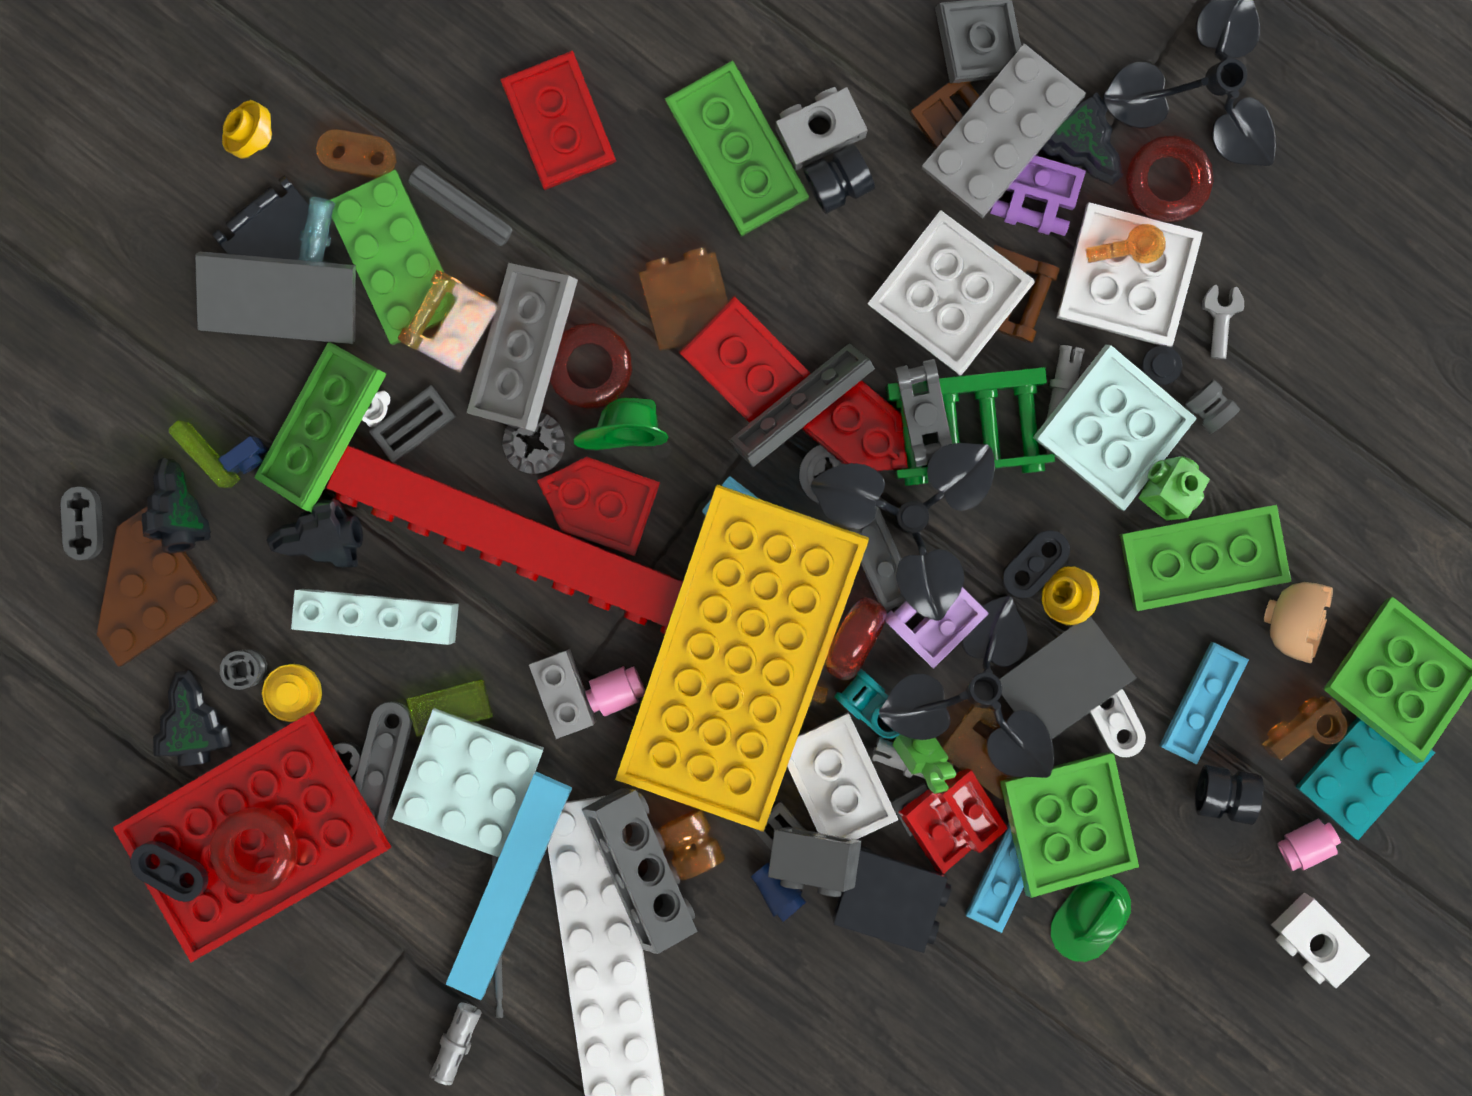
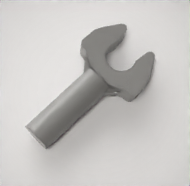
[1202,285,1244,359]

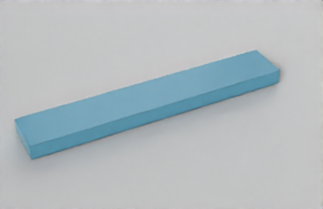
[446,772,572,1000]

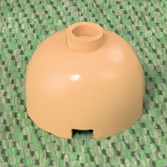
[1264,582,1333,663]

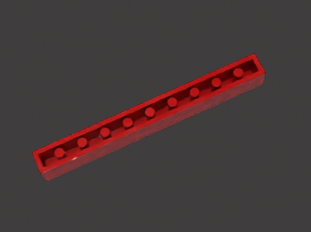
[326,445,683,634]

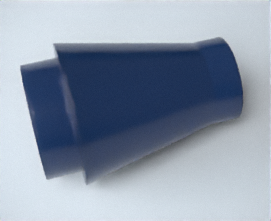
[751,862,806,922]

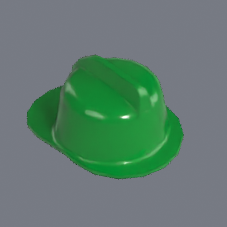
[573,398,669,450]
[1051,876,1131,962]

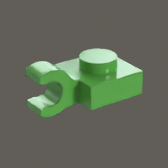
[893,735,956,794]

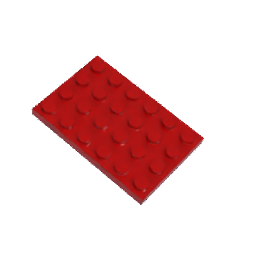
[113,712,391,962]

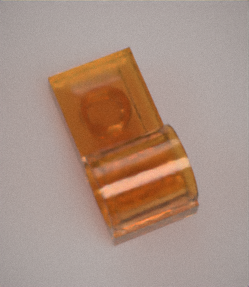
[1261,696,1347,761]

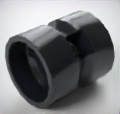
[803,143,875,214]
[1195,765,1264,825]

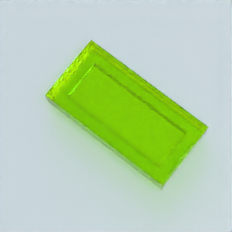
[168,420,241,488]
[407,679,493,737]

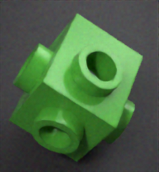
[1138,456,1210,521]

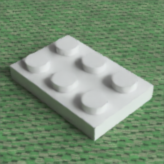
[787,712,898,840]

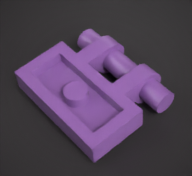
[990,155,1086,236]

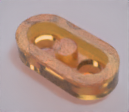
[316,129,396,178]

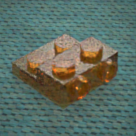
[639,248,728,351]

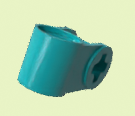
[834,667,900,738]

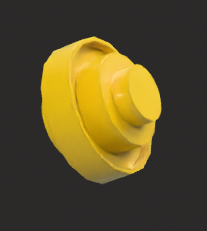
[222,100,272,159]
[1042,566,1099,625]
[262,664,322,722]

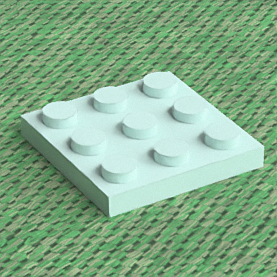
[1033,344,1197,511]
[392,708,544,857]

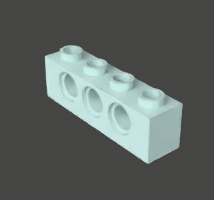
[291,589,459,645]

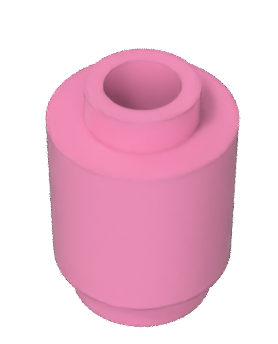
[585,666,645,717]
[1277,819,1341,871]

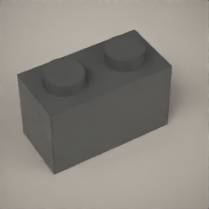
[768,827,861,897]

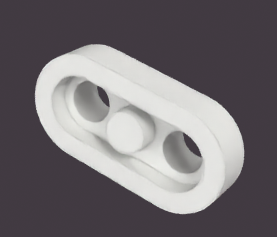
[1090,689,1146,757]

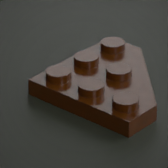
[96,507,218,667]

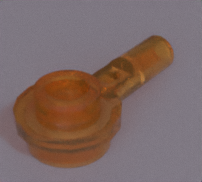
[1085,224,1166,264]

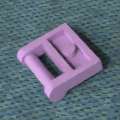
[883,587,989,669]

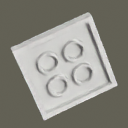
[1056,202,1203,347]
[868,210,1035,376]

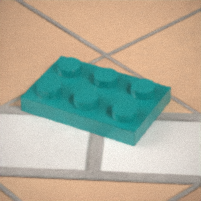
[1295,717,1435,840]

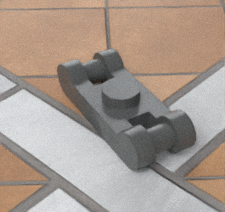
[895,359,953,467]

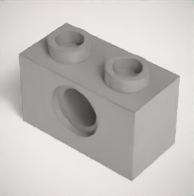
[775,87,867,171]
[529,649,597,739]

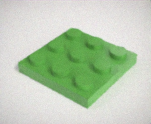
[1323,596,1472,763]
[1000,752,1139,898]

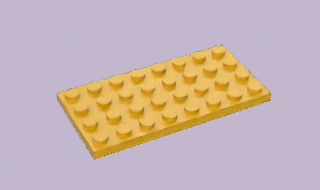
[615,484,869,832]

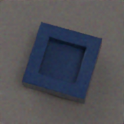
[219,436,268,474]

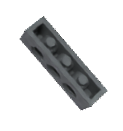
[582,788,697,954]

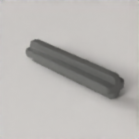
[408,165,513,246]

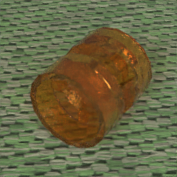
[657,809,725,880]

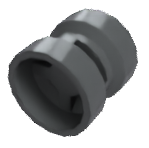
[1184,379,1240,434]
[220,649,267,690]

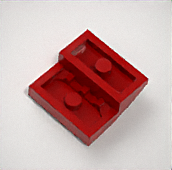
[898,768,1008,874]

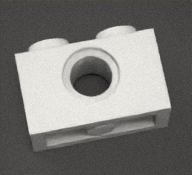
[1271,893,1370,988]

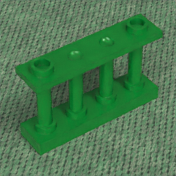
[885,367,1055,486]

